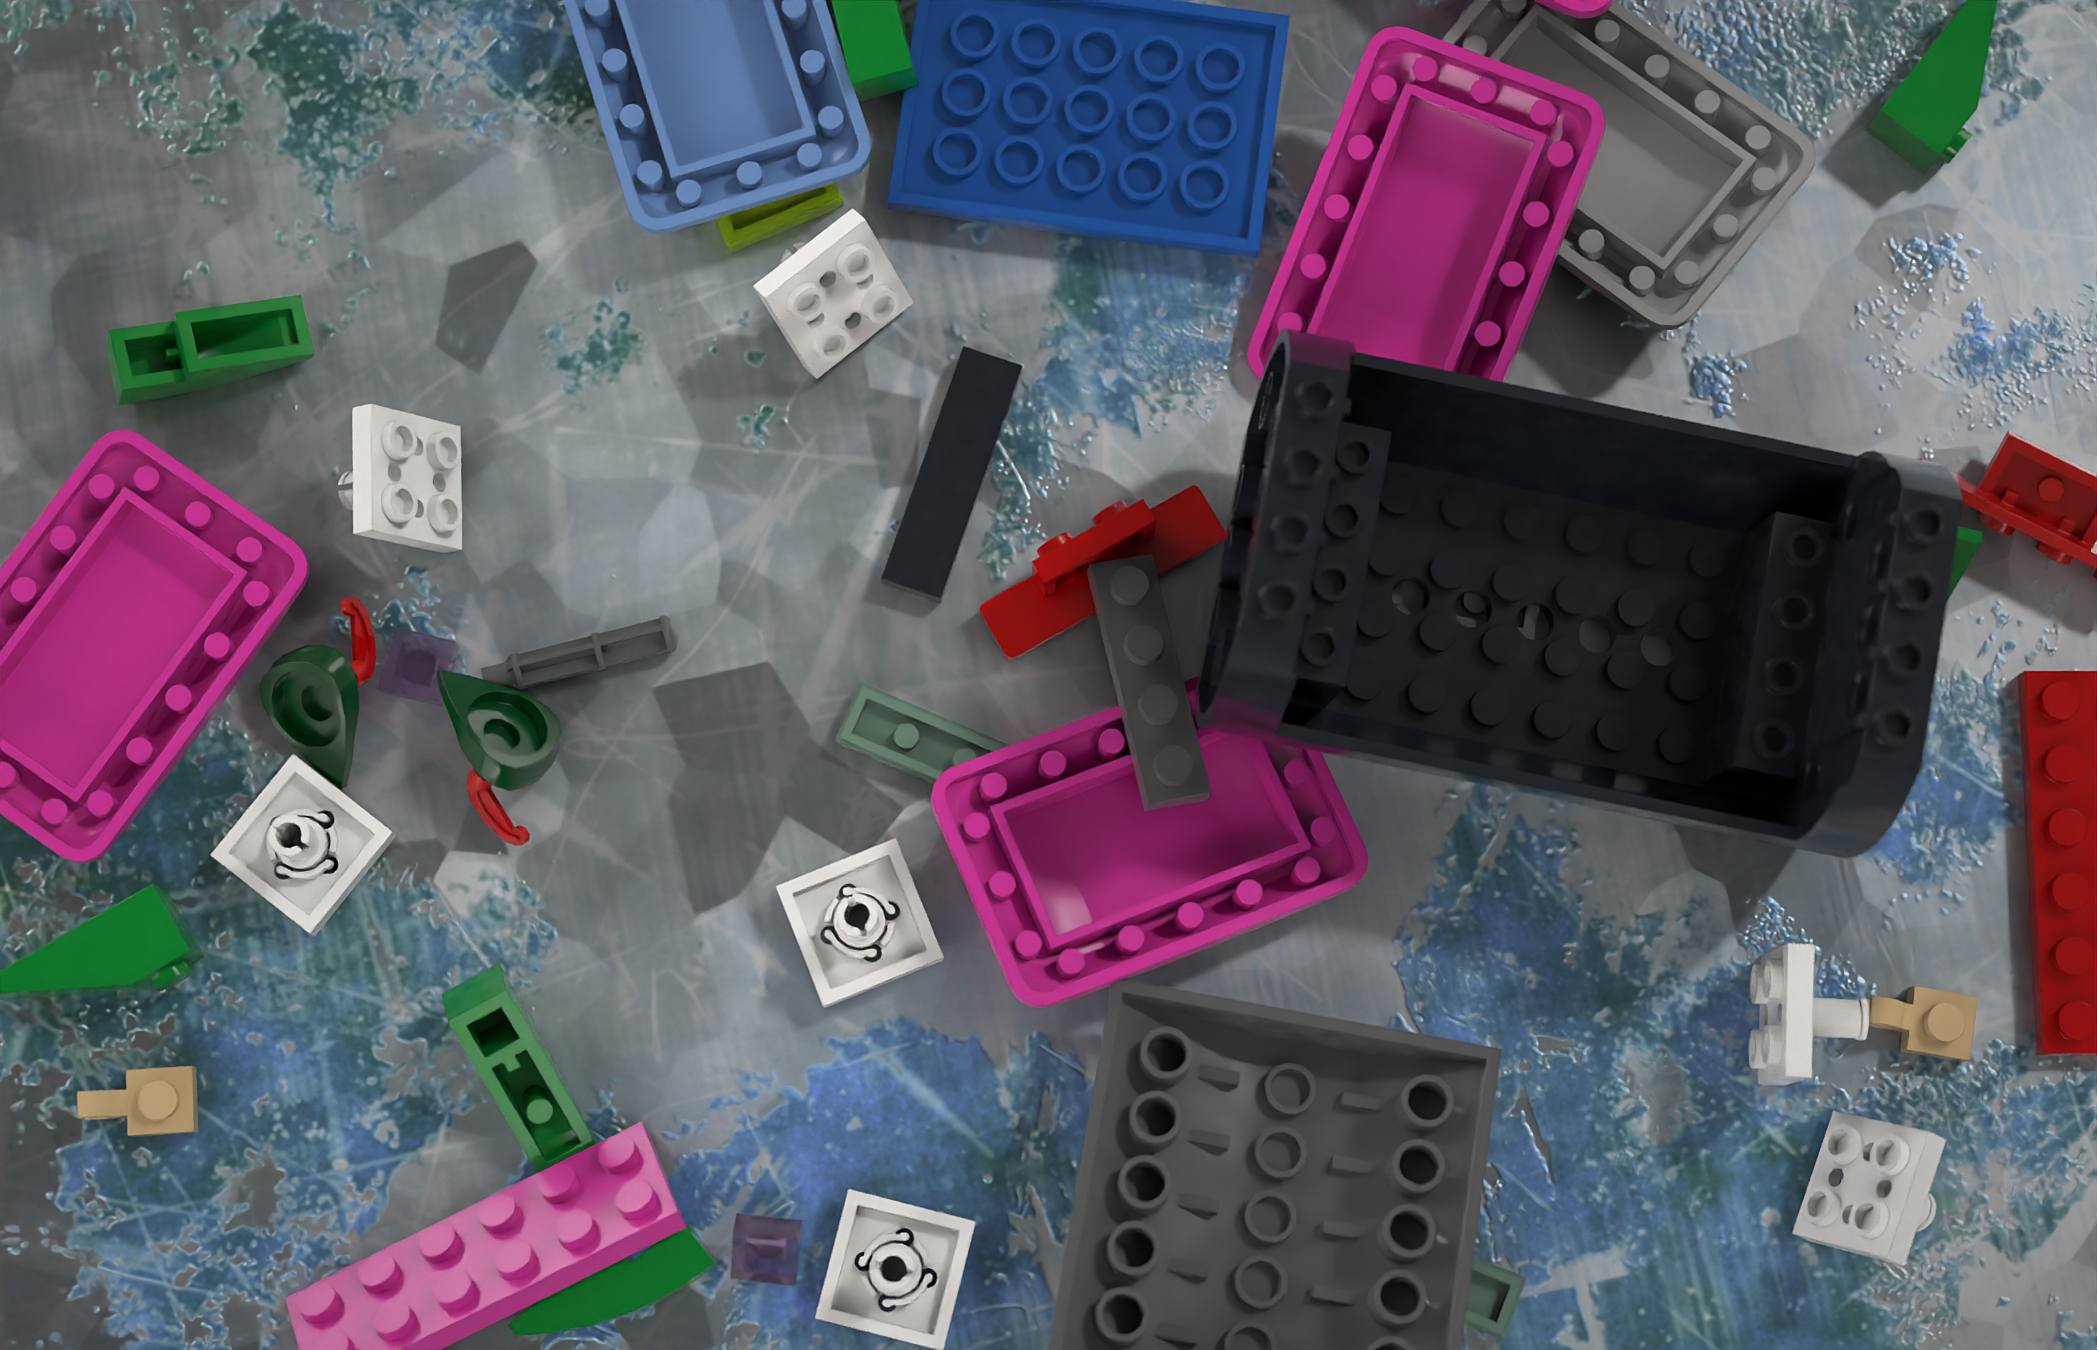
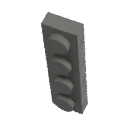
[1087,554,1211,811]

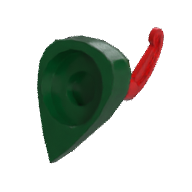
[259,596,376,789]
[436,669,562,846]

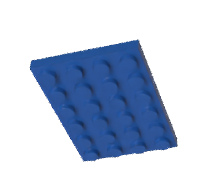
[887,0,1290,259]

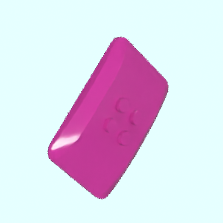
[1247,26,1606,383]
[0,430,309,863]
[931,676,1369,1008]

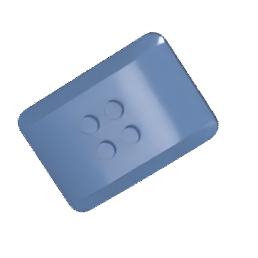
[563,0,872,235]

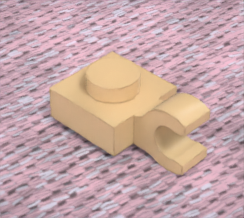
[1863,986,1978,1062]
[77,1066,198,1137]

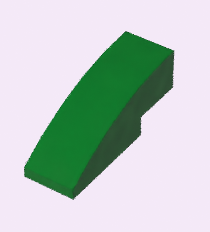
[832,0,919,102]
[105,295,315,406]
[507,1222,720,1336]

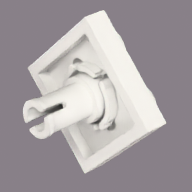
[753,208,914,379]
[338,404,462,553]
[210,754,397,936]
[776,838,944,1008]
[1748,943,1869,1086]
[1792,1111,1946,1266]
[815,1189,976,1350]

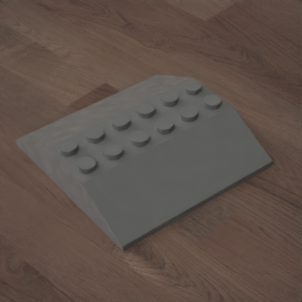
[1048,979,1502,1350]

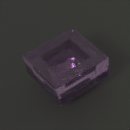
[377,627,460,707]
[731,1213,802,1286]

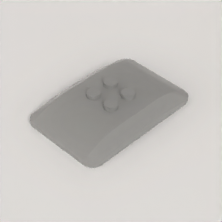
[1442,0,1816,330]

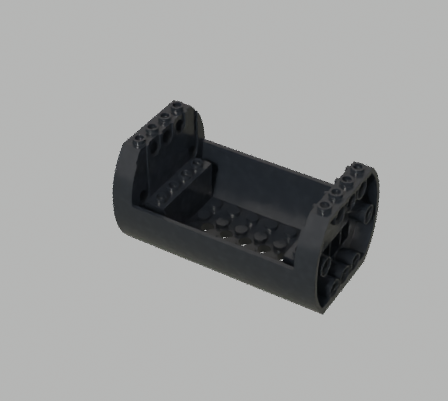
[1196,328,1963,859]

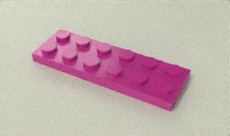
[285,1121,687,1350]

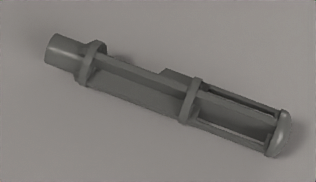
[481,615,678,691]

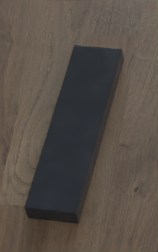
[881,346,1023,603]

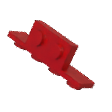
[1920,430,2097,579]
[979,485,1226,661]

